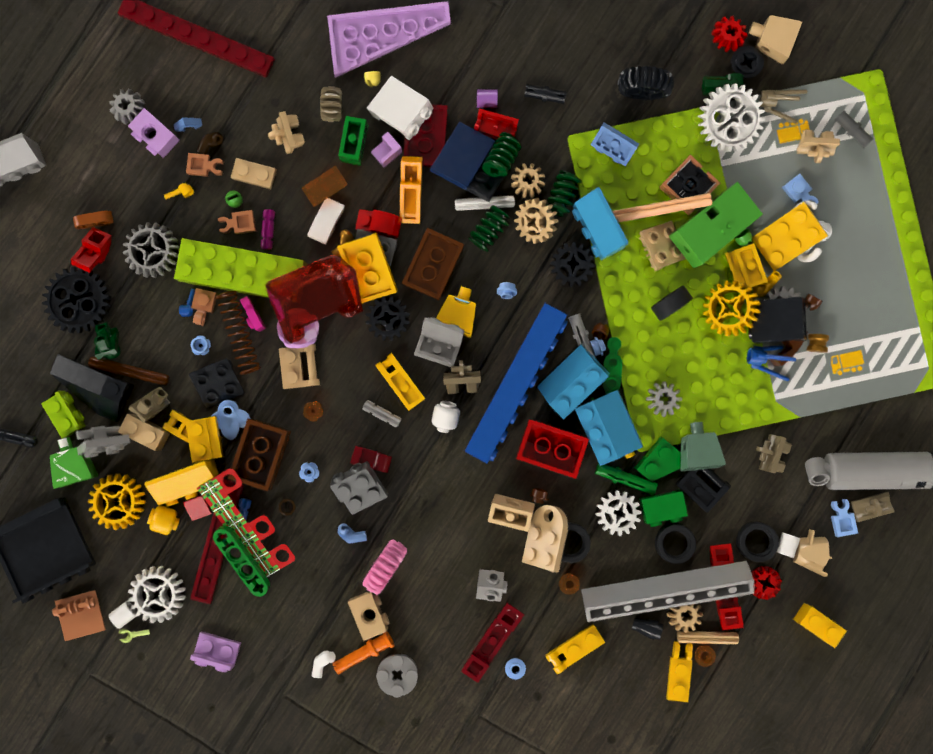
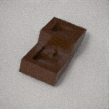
[770,331,808,366]

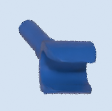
[179,289,195,317]

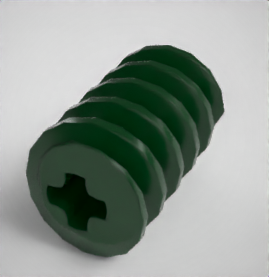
[482,132,522,178]
[546,171,582,217]
[468,205,510,252]

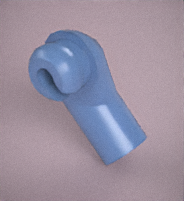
[338,523,367,543]

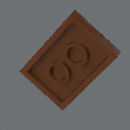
[402,228,464,301]

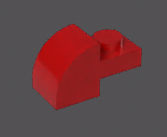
[355,210,402,238]
[71,227,112,273]

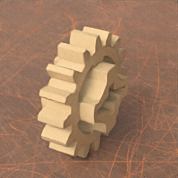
[514,198,558,244]

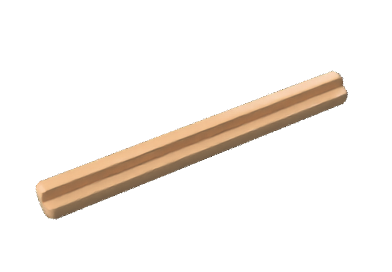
[612,193,712,222]

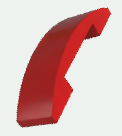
[710,543,744,630]

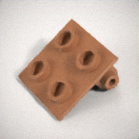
[52,590,106,641]

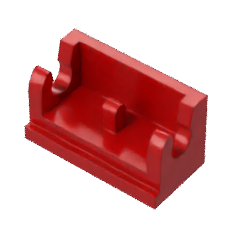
[474,108,519,140]

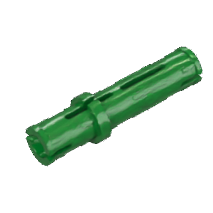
[595,463,658,495]

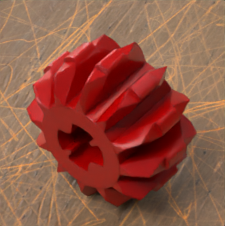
[712,16,747,53]

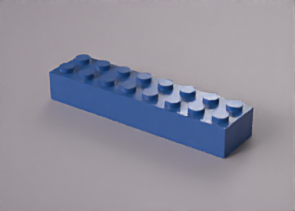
[465,303,568,463]

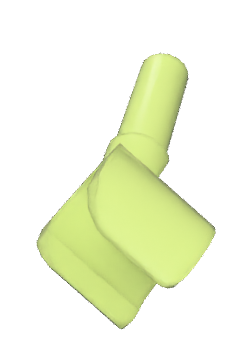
[119,628,150,643]

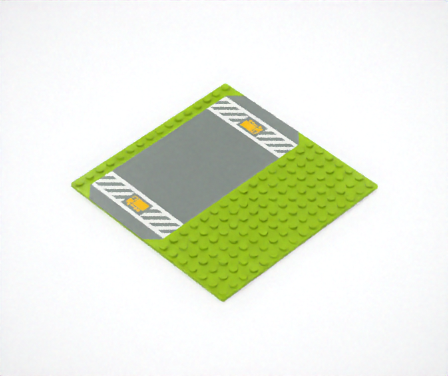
[567,69,933,452]

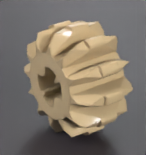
[511,163,545,198]
[667,604,703,633]

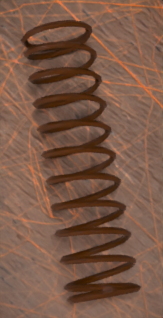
[215,291,261,375]

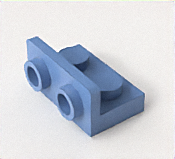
[591,122,639,166]

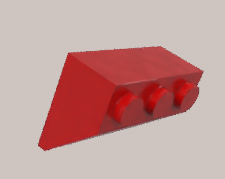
[515,419,589,479]

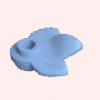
[211,400,250,440]

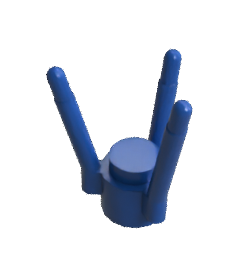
[747,346,797,381]

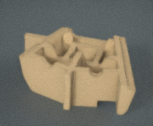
[793,529,832,577]

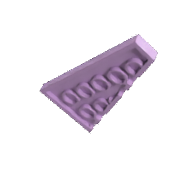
[327,1,451,78]

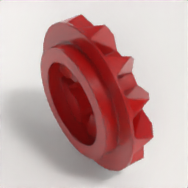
[751,566,782,600]

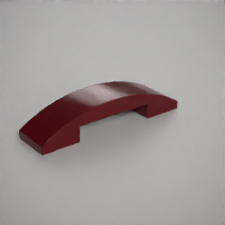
[461,602,525,683]

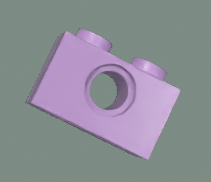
[128,108,180,158]

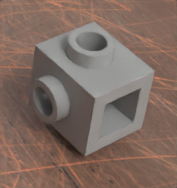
[476,569,507,602]

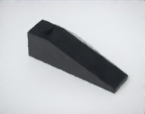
[50,354,134,423]

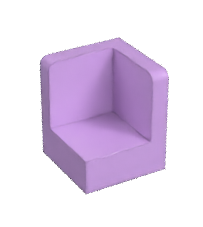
[372,132,402,168]

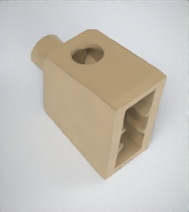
[748,15,802,64]

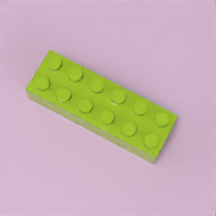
[174,238,307,304]

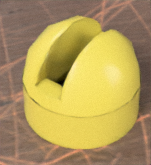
[364,71,381,87]

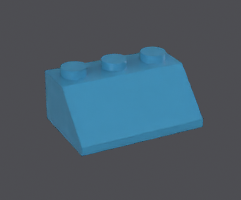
[572,187,629,261]
[537,344,610,419]
[575,390,643,466]

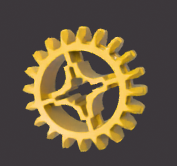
[703,280,760,337]
[87,474,146,530]

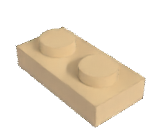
[231,158,277,189]

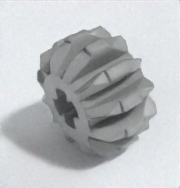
[109,89,145,125]
[646,381,682,417]

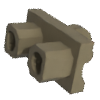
[443,360,481,394]
[129,387,171,423]
[756,434,792,474]
[851,492,894,522]

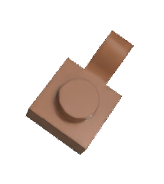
[191,288,217,326]

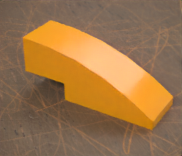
[400,156,423,224]

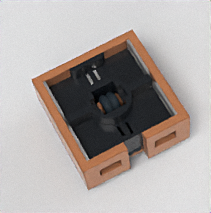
[659,155,720,216]

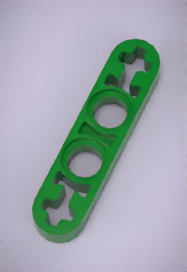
[213,526,270,597]

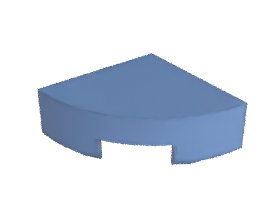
[174,118,202,132]

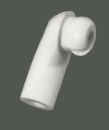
[312,651,336,678]

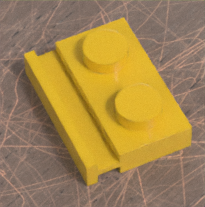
[725,243,768,289]
[185,416,224,463]

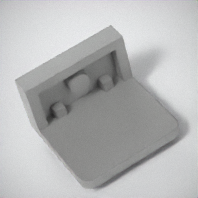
[414,318,464,367]

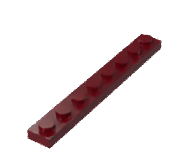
[117,0,275,78]

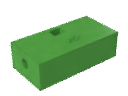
[669,182,763,268]

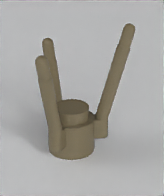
[759,90,808,124]

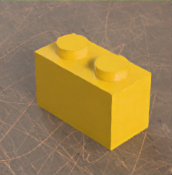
[793,603,846,648]

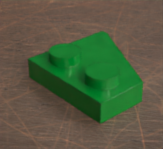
[634,436,681,482]

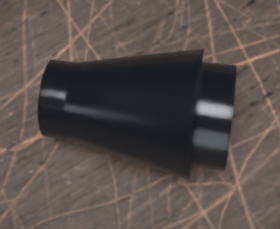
[632,618,664,641]

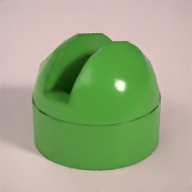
[225,190,243,208]
[735,229,752,247]

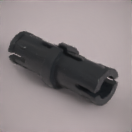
[524,84,567,104]

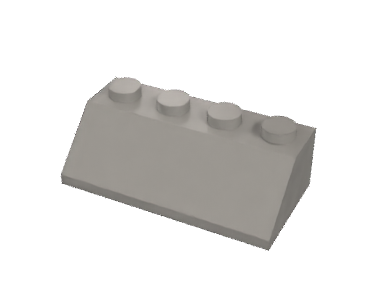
[0,133,46,187]

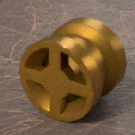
[806,334,829,353]

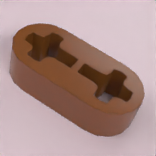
[73,211,114,229]

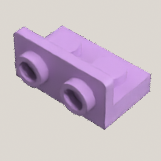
[190,631,241,672]

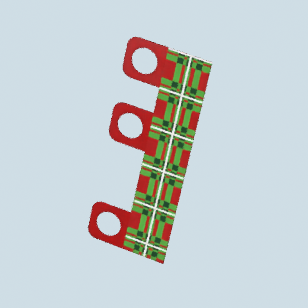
[197,469,295,577]

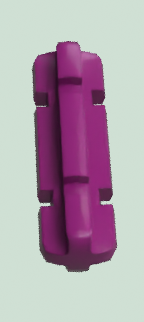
[261,209,275,250]

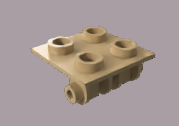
[639,221,686,271]

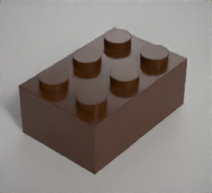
[228,419,291,491]

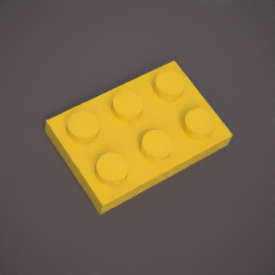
[752,201,829,271]
[337,233,398,304]

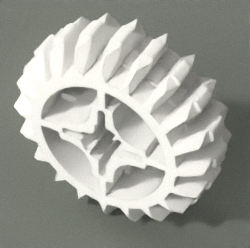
[128,566,186,623]

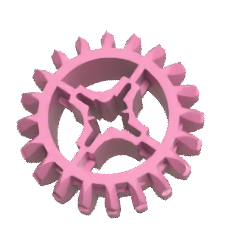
[363,539,407,595]

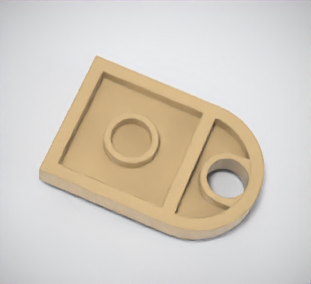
[522,505,568,573]

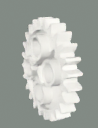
[698,83,765,152]

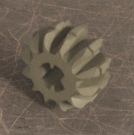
[320,86,342,122]

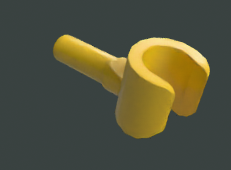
[164,183,194,199]

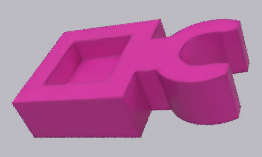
[240,296,266,332]

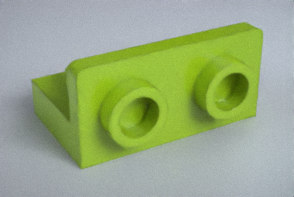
[41,390,86,439]

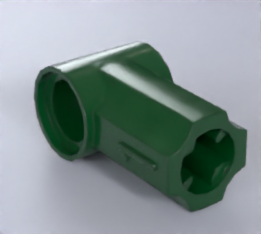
[702,73,743,99]

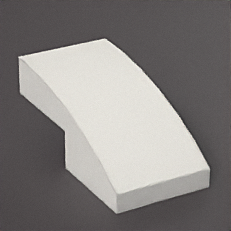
[308,197,345,245]

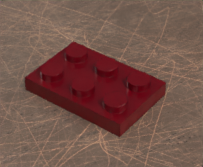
[404,105,448,167]

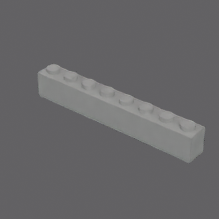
[581,561,754,622]

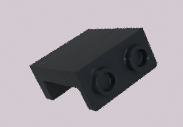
[748,297,807,344]

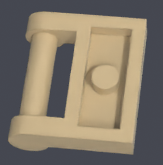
[279,344,320,389]

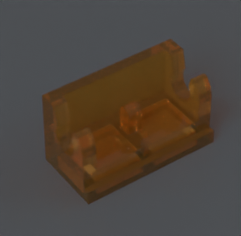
[301,165,348,207]

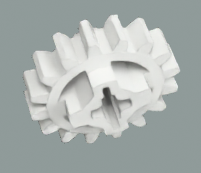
[595,490,641,536]

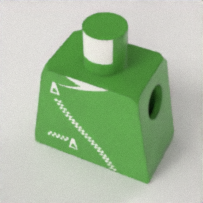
[50,437,98,489]

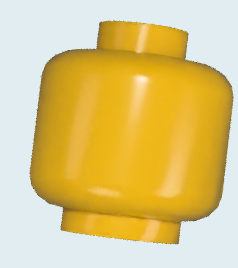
[147,505,180,535]

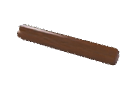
[88,356,170,386]

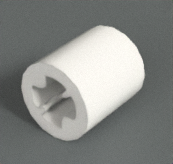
[777,532,800,558]
[109,601,137,629]

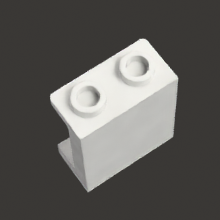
[367,76,433,140]

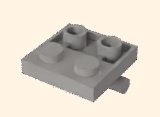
[76,426,130,458]

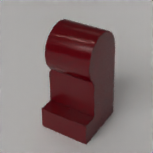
[350,445,392,473]

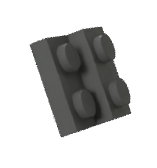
[330,461,388,515]

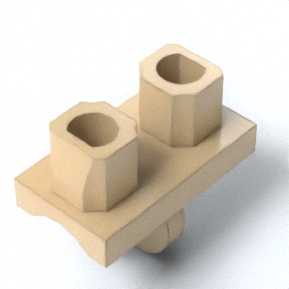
[268,111,304,154]
[797,130,840,163]

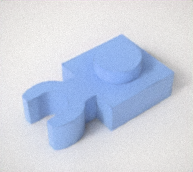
[782,174,819,204]
[831,499,858,537]

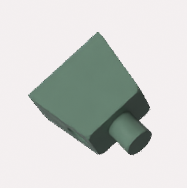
[681,422,726,471]

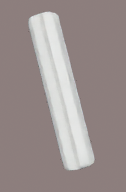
[455,195,515,211]

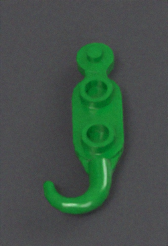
[590,337,622,401]

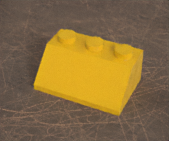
[144,460,219,507]

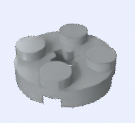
[376,654,418,698]

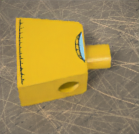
[436,286,476,338]

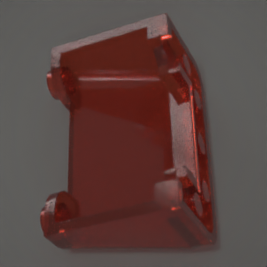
[265,255,363,344]

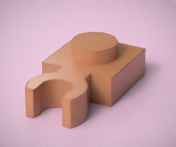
[186,153,224,177]
[218,210,256,234]

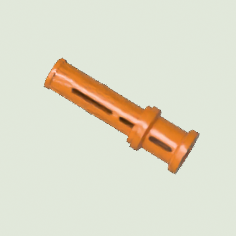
[332,631,395,674]

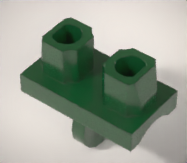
[94,323,121,360]

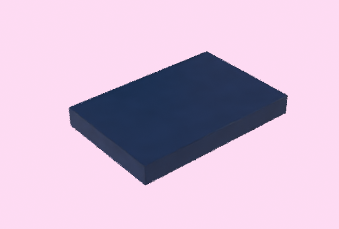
[430,121,495,190]

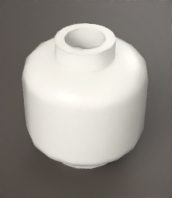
[432,401,460,433]

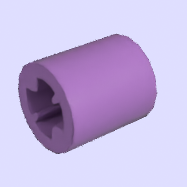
[477,89,498,108]

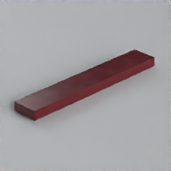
[190,479,244,605]

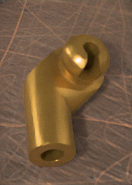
[331,230,354,259]

